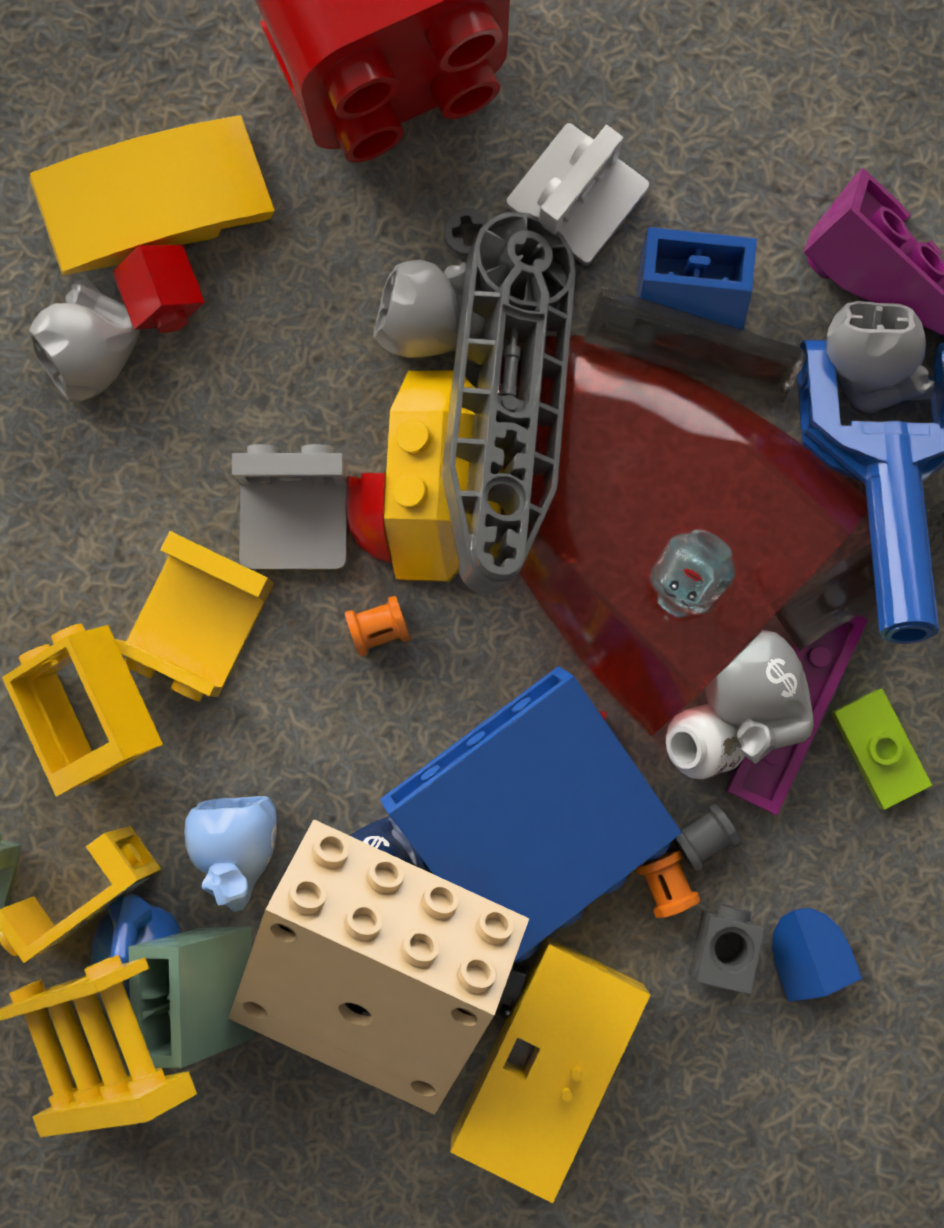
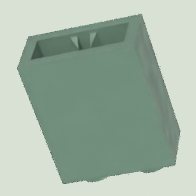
[128,927,255,1068]

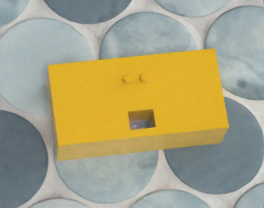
[450,936,651,1203]

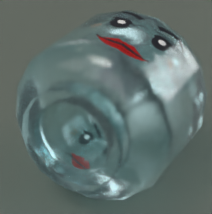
[650,529,736,617]

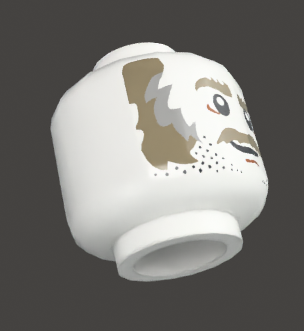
[666,704,745,779]

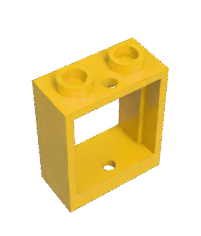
[2,623,163,796]

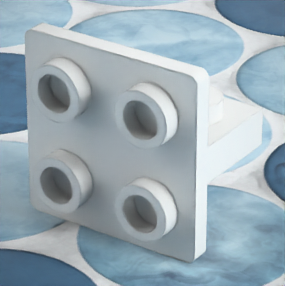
[506,123,649,266]

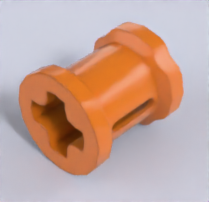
[345,595,411,658]
[636,848,701,918]

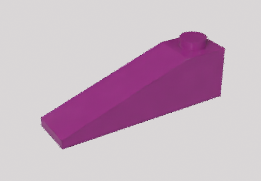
[803,168,944,335]

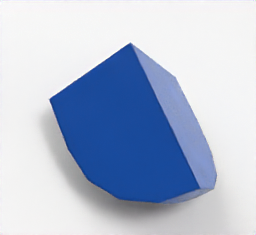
[772,908,862,1002]

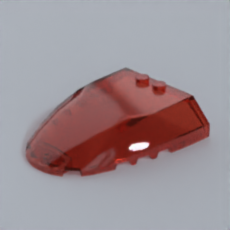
[475,335,868,736]

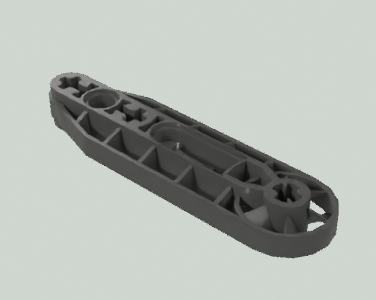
[441,212,576,593]

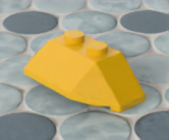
[383,370,503,582]

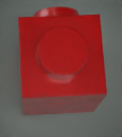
[112,245,205,333]

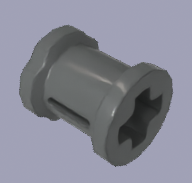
[673,802,742,873]

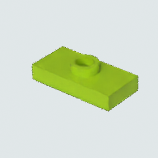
[830,688,932,810]

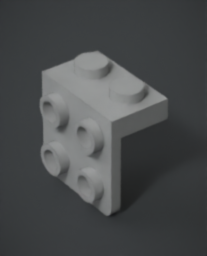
[232,444,348,570]

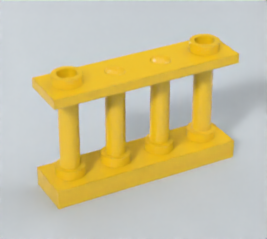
[0,954,197,1138]

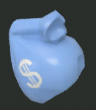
[184,796,277,912]

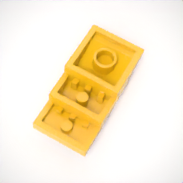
[29,115,275,276]

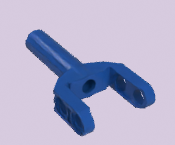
[797,340,944,644]

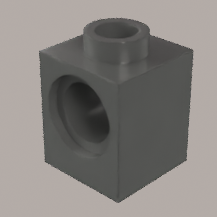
[689,904,765,995]

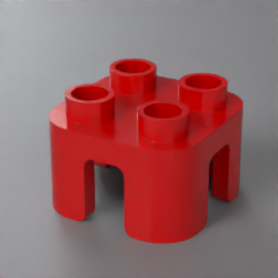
[255,0,510,163]

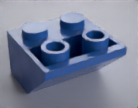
[631,227,757,361]

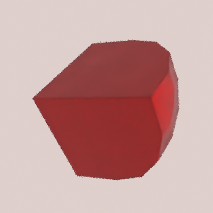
[345,473,393,564]

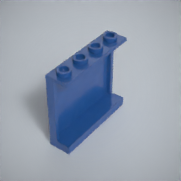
[380,666,682,962]

